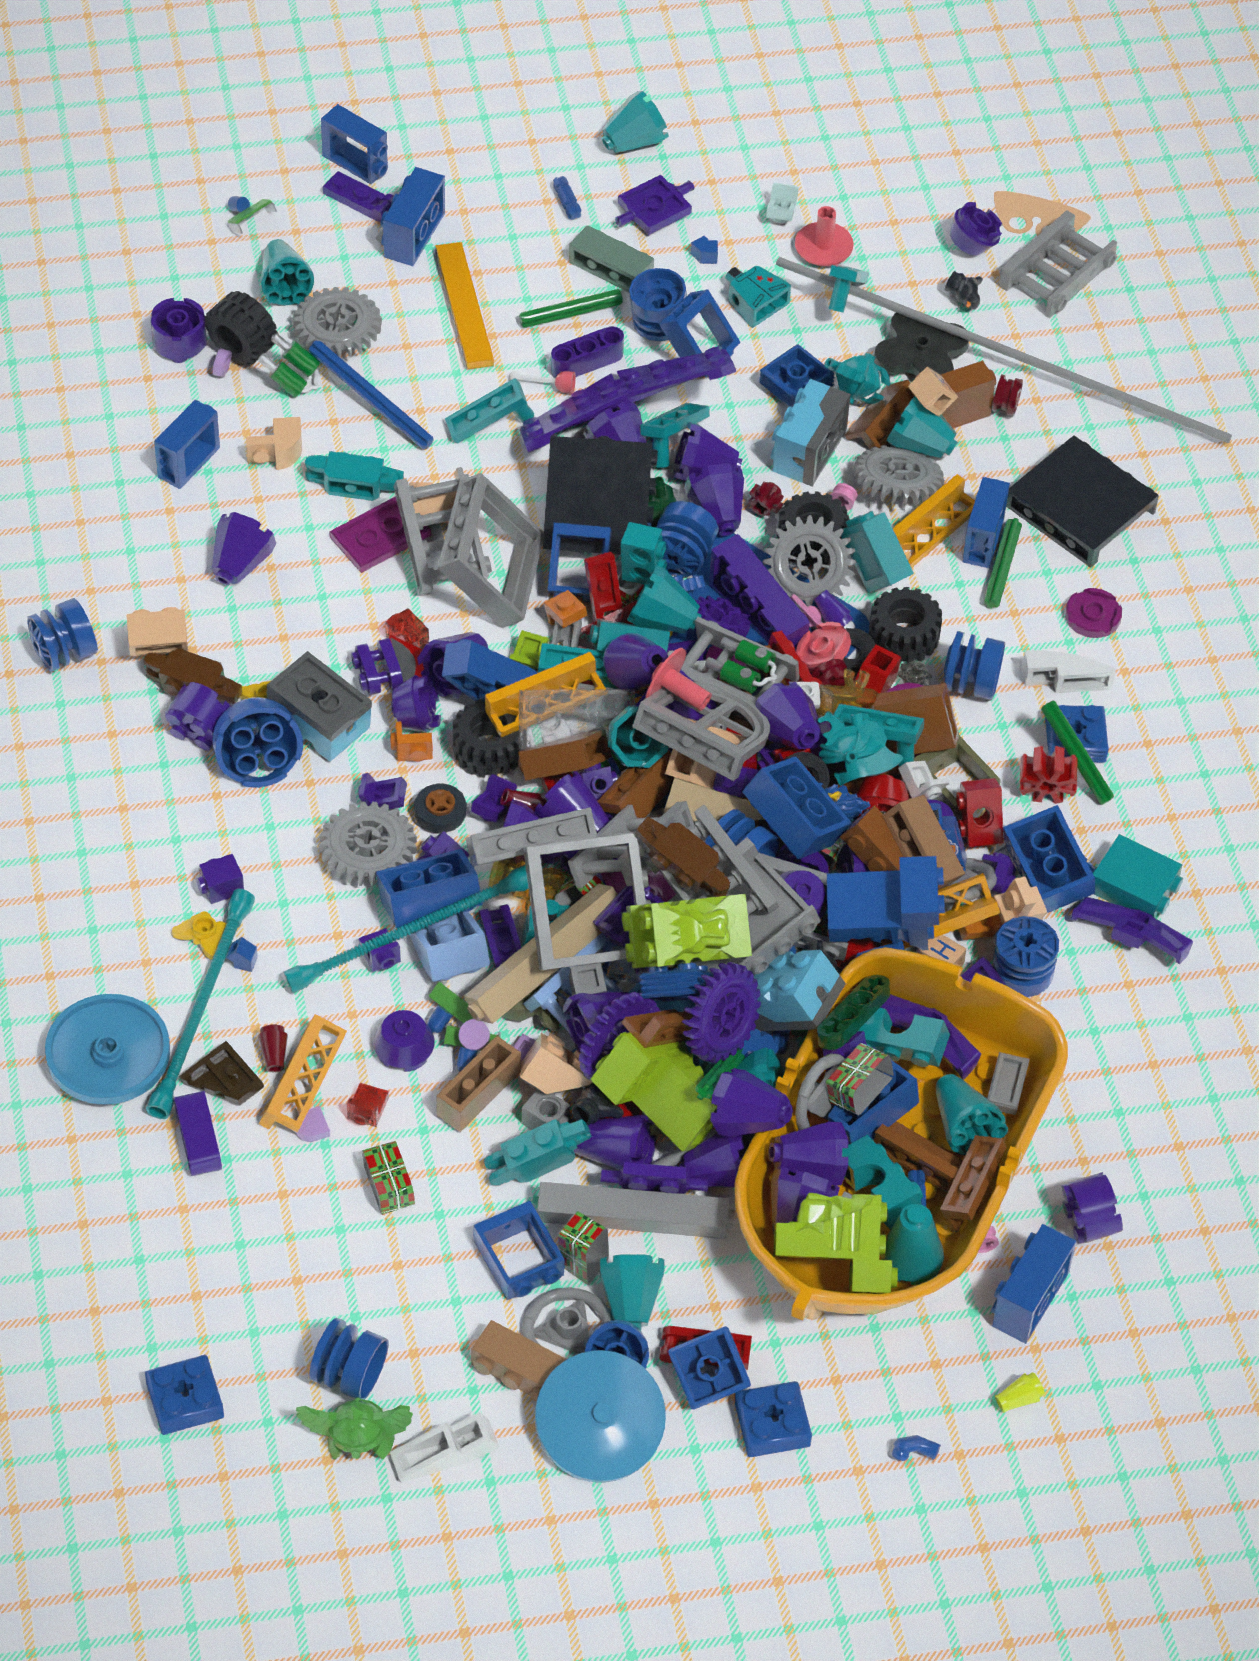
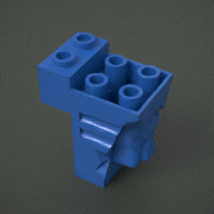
[827,856,945,951]

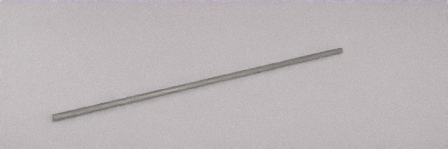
[776,256,1232,443]

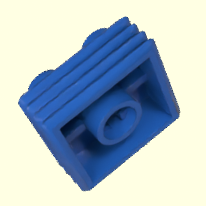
[759,344,835,407]
[1045,705,1109,763]
[639,963,713,1002]
[668,1326,751,1410]
[145,1354,224,1435]
[735,1381,812,1457]

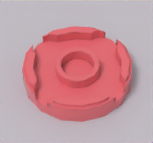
[796,621,851,672]

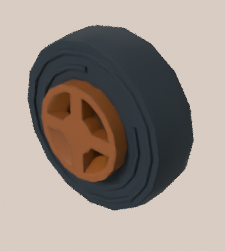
[414,783,467,833]

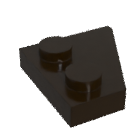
[179,1041,265,1106]

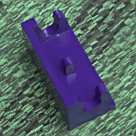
[593,885,664,948]

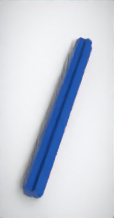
[309,341,434,449]

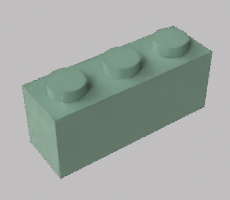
[569,225,654,292]

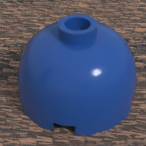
[585,1319,649,1369]

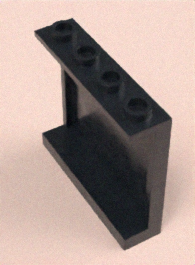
[1006,435,1159,568]
[543,436,658,555]

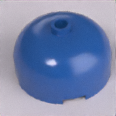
[212,697,303,788]

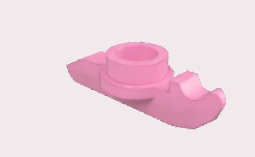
[790,594,822,627]

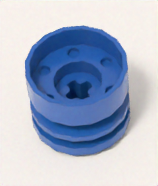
[629,268,688,341]
[656,501,719,577]
[27,598,98,672]
[944,631,1006,700]
[705,809,780,858]
[992,916,1059,997]
[309,1317,389,1400]

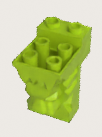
[622,894,752,968]
[590,1032,717,1152]
[773,1193,898,1294]

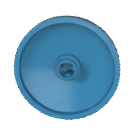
[45,994,170,1105]
[535,1350,666,1483]

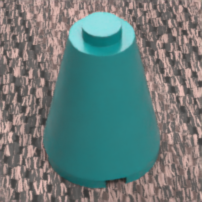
[880,1204,944,1285]

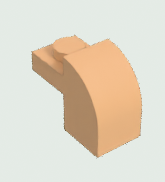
[246,417,302,470]
[993,876,1047,924]

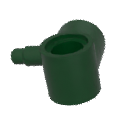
[649,476,676,528]

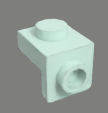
[766,182,799,223]

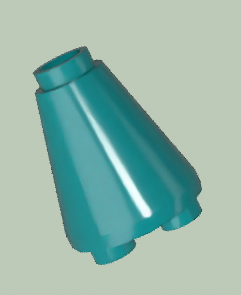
[260,239,314,306]
[936,1074,1008,1155]

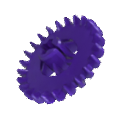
[682,962,761,1063]
[579,992,660,1080]

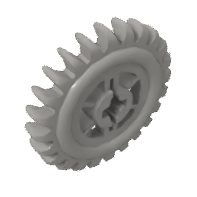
[292,287,382,358]
[853,445,945,506]
[763,515,857,607]
[319,802,417,886]

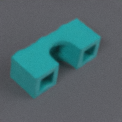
[858,1008,950,1067]
[842,1135,923,1230]

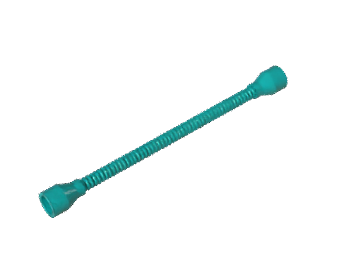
[283,865,529,993]
[146,889,255,1119]

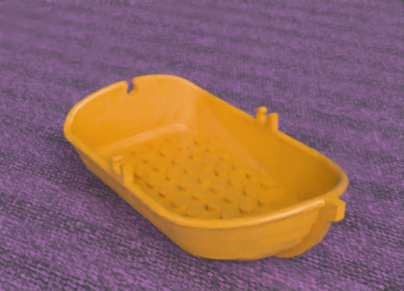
[734,947,1068,1321]

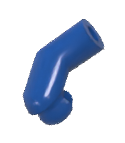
[892,1435,941,1461]

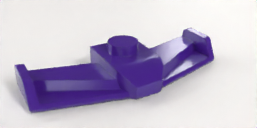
[1071,897,1193,965]
[880,994,981,1080]

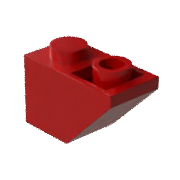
[845,645,901,709]

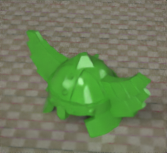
[296,1397,413,1460]

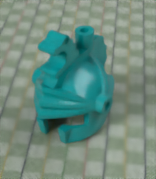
[824,352,891,405]
[818,711,903,786]

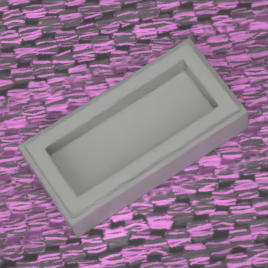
[987,1052,1029,1115]

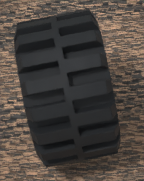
[204,291,278,366]
[777,491,850,567]
[869,587,943,664]
[452,699,526,778]

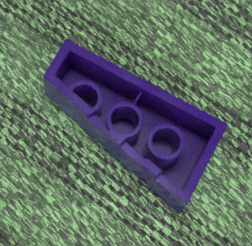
[709,533,810,648]

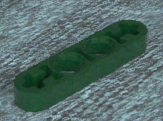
[817,975,890,1050]

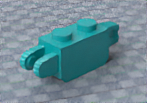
[305,451,404,501]
[484,1119,592,1186]

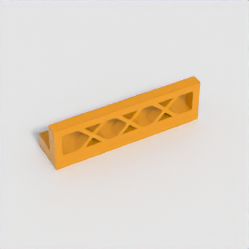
[893,474,975,568]
[485,651,606,737]
[879,873,1000,949]
[258,1014,347,1132]

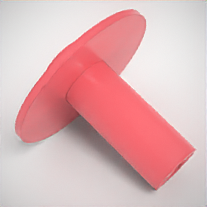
[795,206,854,266]
[645,648,712,711]

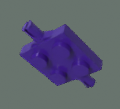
[615,174,695,235]
[600,1162,709,1194]

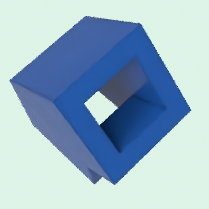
[690,235,718,264]
[226,937,258,972]

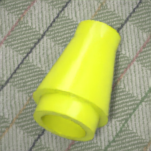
[995,1372,1045,1413]

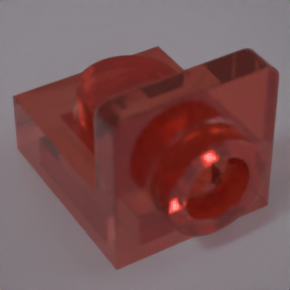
[385,608,429,649]
[346,1083,389,1127]

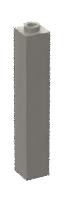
[537,1182,735,1239]

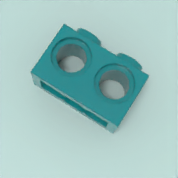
[621,522,667,585]

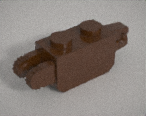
[143,648,242,704]
[635,817,731,897]

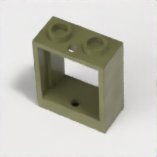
[914,735,1001,821]

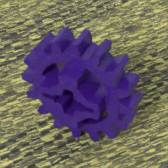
[695,595,751,638]

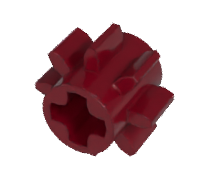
[748,481,784,516]

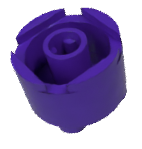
[150,298,207,363]
[165,682,230,751]
[1061,1172,1123,1244]

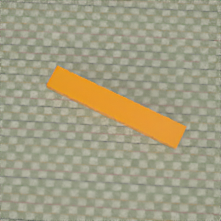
[435,242,494,370]

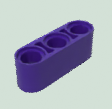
[551,326,624,378]
[174,1091,222,1176]

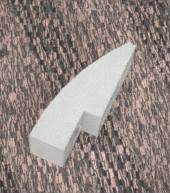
[1022,650,1116,693]
[390,1412,500,1482]

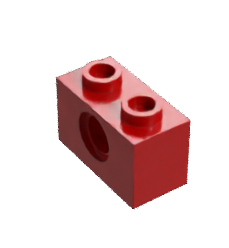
[956,778,1004,847]

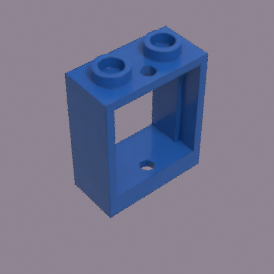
[321,104,388,185]
[659,289,741,377]
[154,399,220,489]
[962,477,1010,569]
[548,522,612,602]
[473,1201,565,1301]

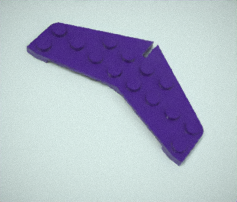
[519,347,737,453]

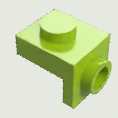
[509,630,550,670]

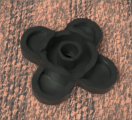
[874,313,969,376]

